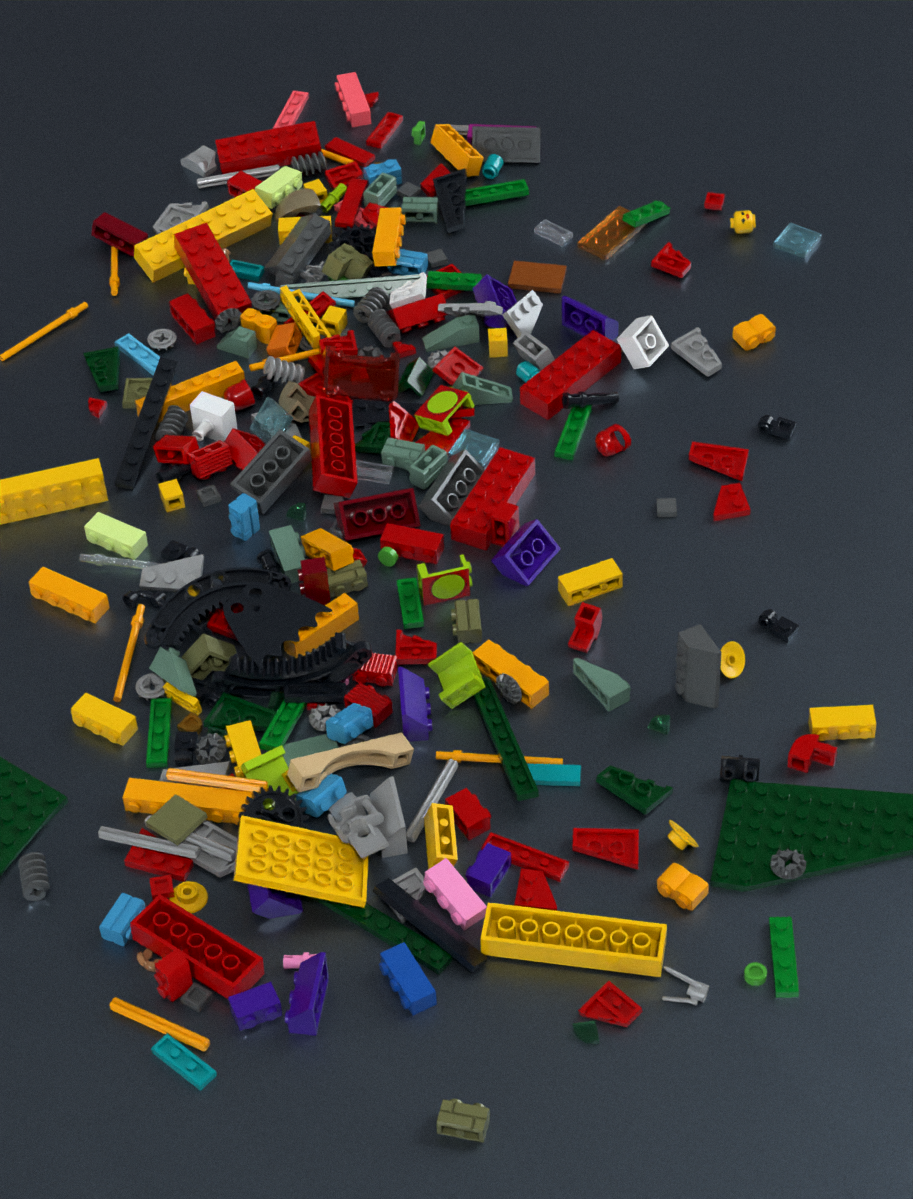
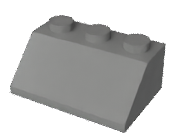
[368,776,408,858]

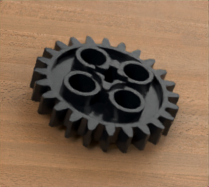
[329,224,376,262]
[238,785,309,829]

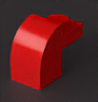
[568,602,602,653]
[787,734,838,773]

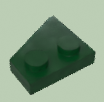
[355,422,391,454]

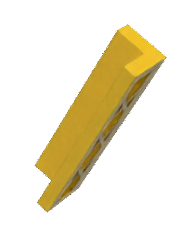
[280,285,332,349]

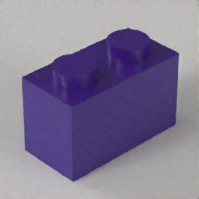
[465,843,511,897]
[228,982,282,1031]

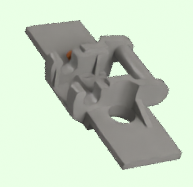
[327,792,389,859]

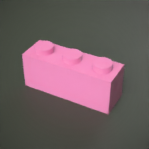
[424,858,487,931]

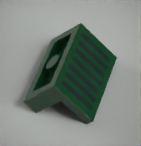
[395,357,434,397]

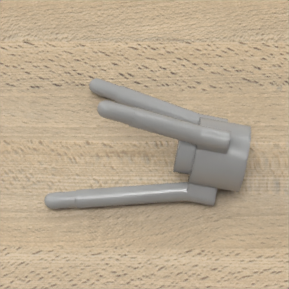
[662,966,710,1006]

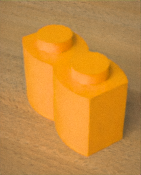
[240,308,277,344]
[732,314,776,351]
[657,862,709,911]

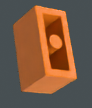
[266,323,303,358]

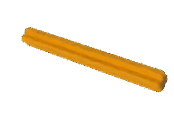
[166,768,268,793]
[109,997,210,1051]

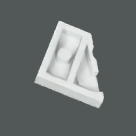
[389,272,427,309]

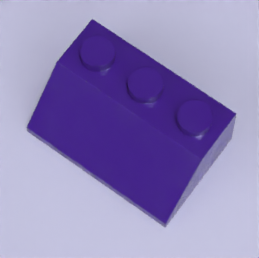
[472,274,517,329]
[562,296,618,341]
[491,519,561,586]
[398,667,433,742]
[248,884,303,919]
[285,952,329,1036]

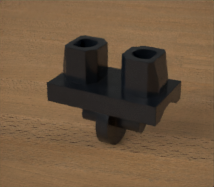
[720,755,760,782]

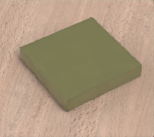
[122,378,152,409]
[146,794,208,846]

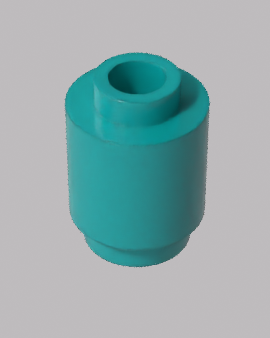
[482,154,504,179]
[516,361,540,383]

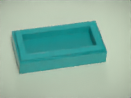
[230,259,265,282]

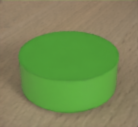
[378,547,398,567]
[744,962,767,986]

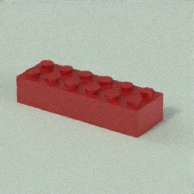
[215,121,322,174]
[174,222,252,323]
[520,330,621,420]
[309,395,358,499]
[450,447,535,551]
[130,894,265,999]

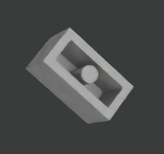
[513,331,555,371]

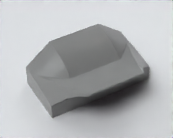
[180,145,217,177]

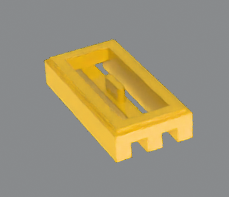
[163,682,202,716]

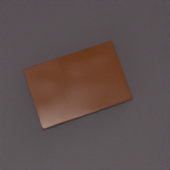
[508,261,567,294]

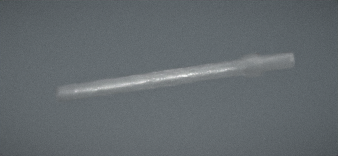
[79,554,163,569]

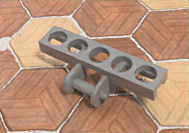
[300,261,326,283]

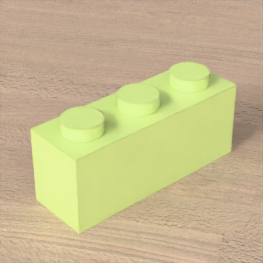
[255,166,303,209]
[84,512,148,560]

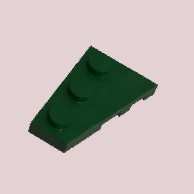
[83,347,120,392]
[204,693,277,732]
[596,765,673,815]

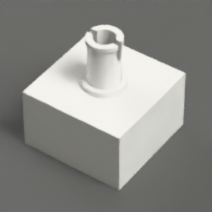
[617,315,669,369]
[190,391,238,442]

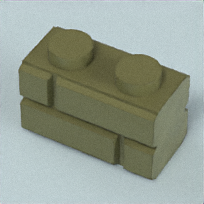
[327,559,368,598]
[451,599,482,644]
[437,1099,490,1143]

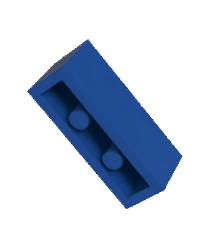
[379,942,437,1016]

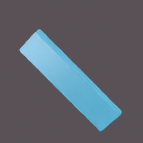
[114,333,160,376]

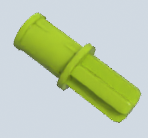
[320,183,347,213]

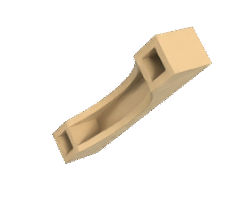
[287,732,414,792]

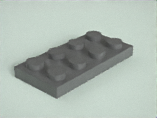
[472,126,541,163]

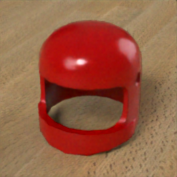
[223,379,255,412]
[595,423,631,457]

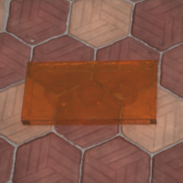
[578,206,648,260]

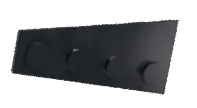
[433,168,467,233]
[352,399,423,430]

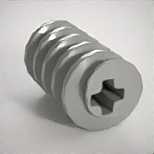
[263,356,305,384]

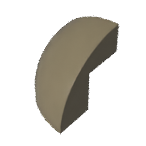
[275,188,321,222]
[279,381,315,423]

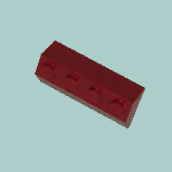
[333,488,421,541]

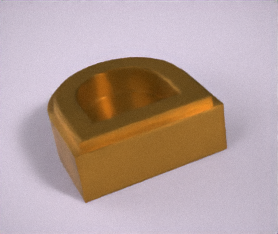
[177,713,203,734]

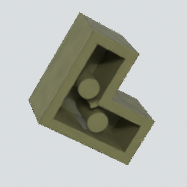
[321,243,374,281]
[182,634,239,680]

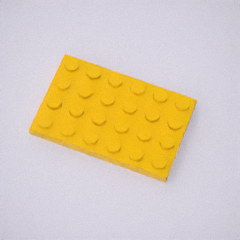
[233,815,368,908]

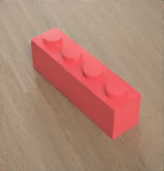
[334,72,371,128]

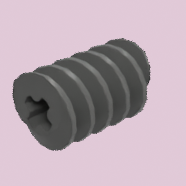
[290,151,328,176]
[353,287,390,323]
[367,309,401,348]
[155,405,189,442]
[18,852,50,901]

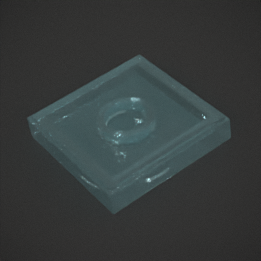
[773,223,822,258]
[249,397,293,444]
[448,429,499,468]

